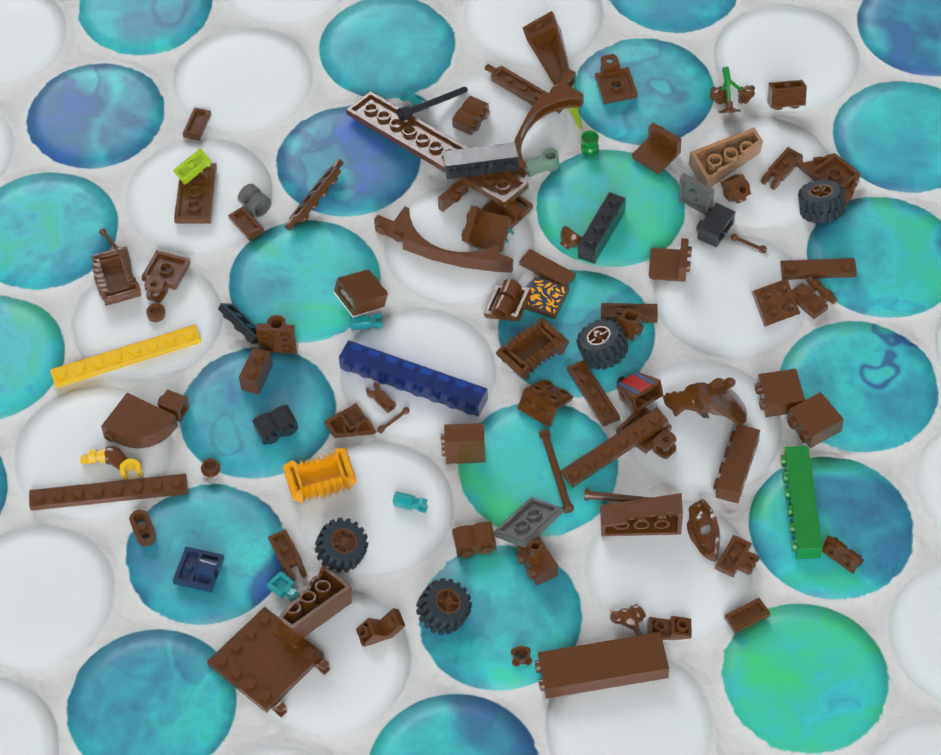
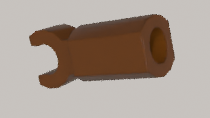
[366,382,396,413]

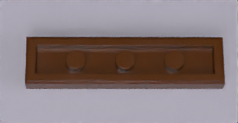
[567,360,620,427]

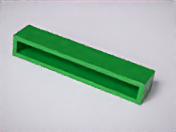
[780,446,822,559]

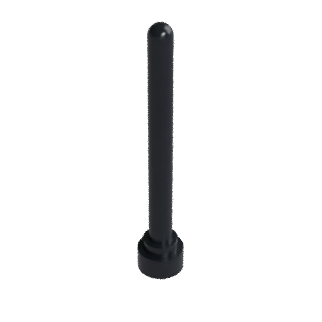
[397,86,468,122]

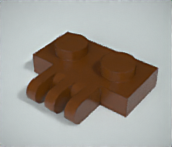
[715,535,760,578]

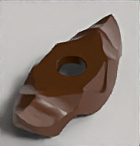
[687,499,720,562]

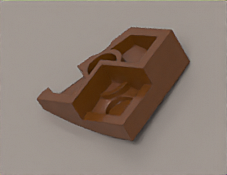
[324,403,377,438]

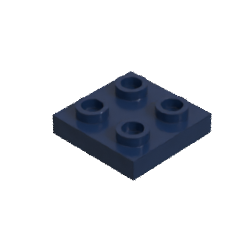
[173,547,225,593]

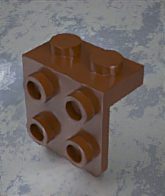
[632,122,682,174]
[461,205,511,252]
[649,238,692,282]
[517,380,573,427]

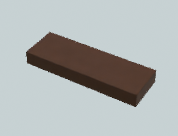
[519,249,576,287]
[601,303,658,323]

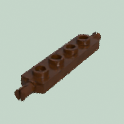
[485,63,563,114]
[285,159,344,231]

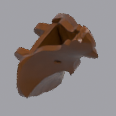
[663,377,747,426]

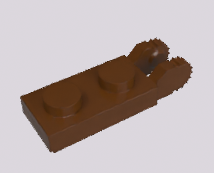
[761,147,803,190]
[268,529,307,582]

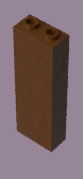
[535,632,669,699]

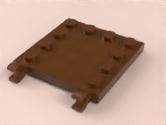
[207,607,330,718]

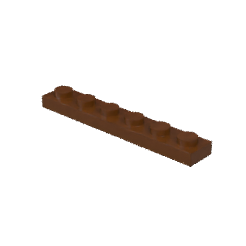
[561,407,669,488]

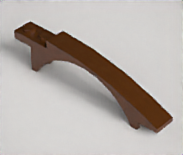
[509,69,584,179]
[374,206,513,273]

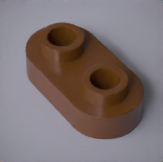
[129,510,157,546]

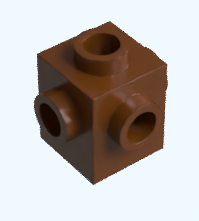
[720,174,752,204]
[616,307,644,341]

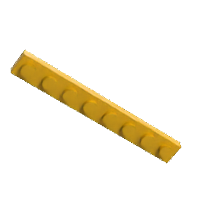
[50,324,201,388]

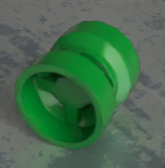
[581,130,599,156]

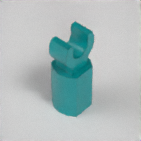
[350,313,383,331]
[392,491,428,513]

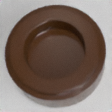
[146,303,166,322]

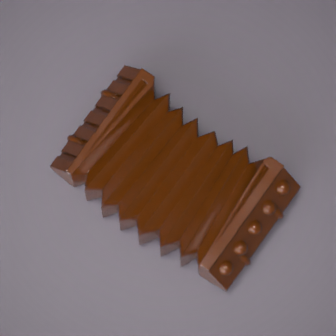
[91,246,142,306]
[496,318,569,380]

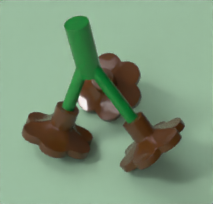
[710,67,755,114]

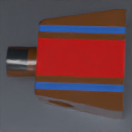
[617,372,664,413]

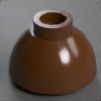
[560,226,582,250]

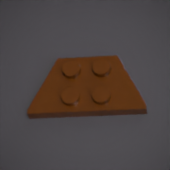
[797,153,861,207]

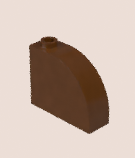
[101,393,178,449]

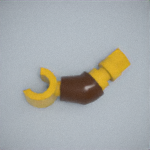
[80,446,144,480]

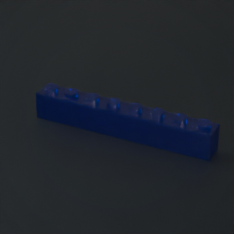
[339,340,488,417]

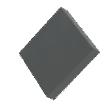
[678,173,714,215]

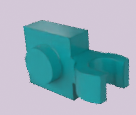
[399,88,429,109]
[266,571,299,602]

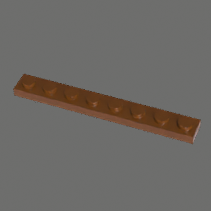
[29,474,188,511]

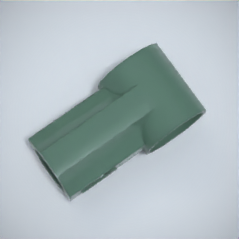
[525,148,559,177]

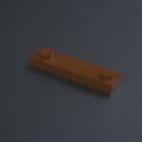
[780,258,857,280]

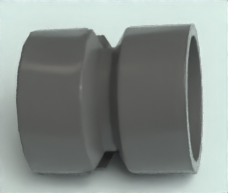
[237,184,272,217]

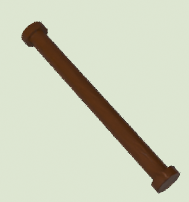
[539,430,574,513]
[584,489,652,502]

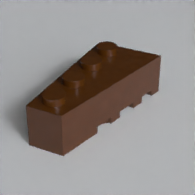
[600,493,683,536]
[278,565,352,646]

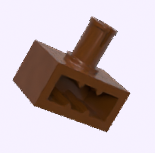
[515,536,558,586]

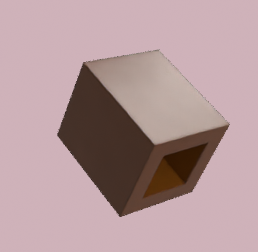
[157,389,190,422]

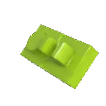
[173,148,212,185]

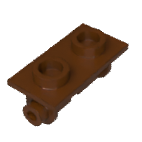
[822,535,864,574]

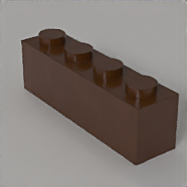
[713,425,760,504]

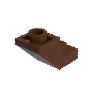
[356,608,405,647]

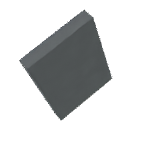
[494,497,563,548]

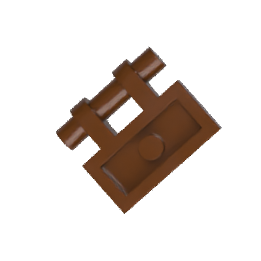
[792,276,838,319]

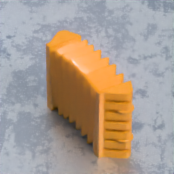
[282,448,357,504]

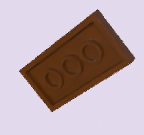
[174,163,217,224]

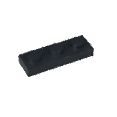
[218,303,258,344]

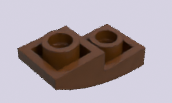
[647,616,692,640]

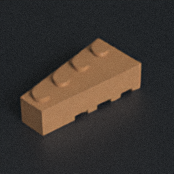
[688,127,763,188]

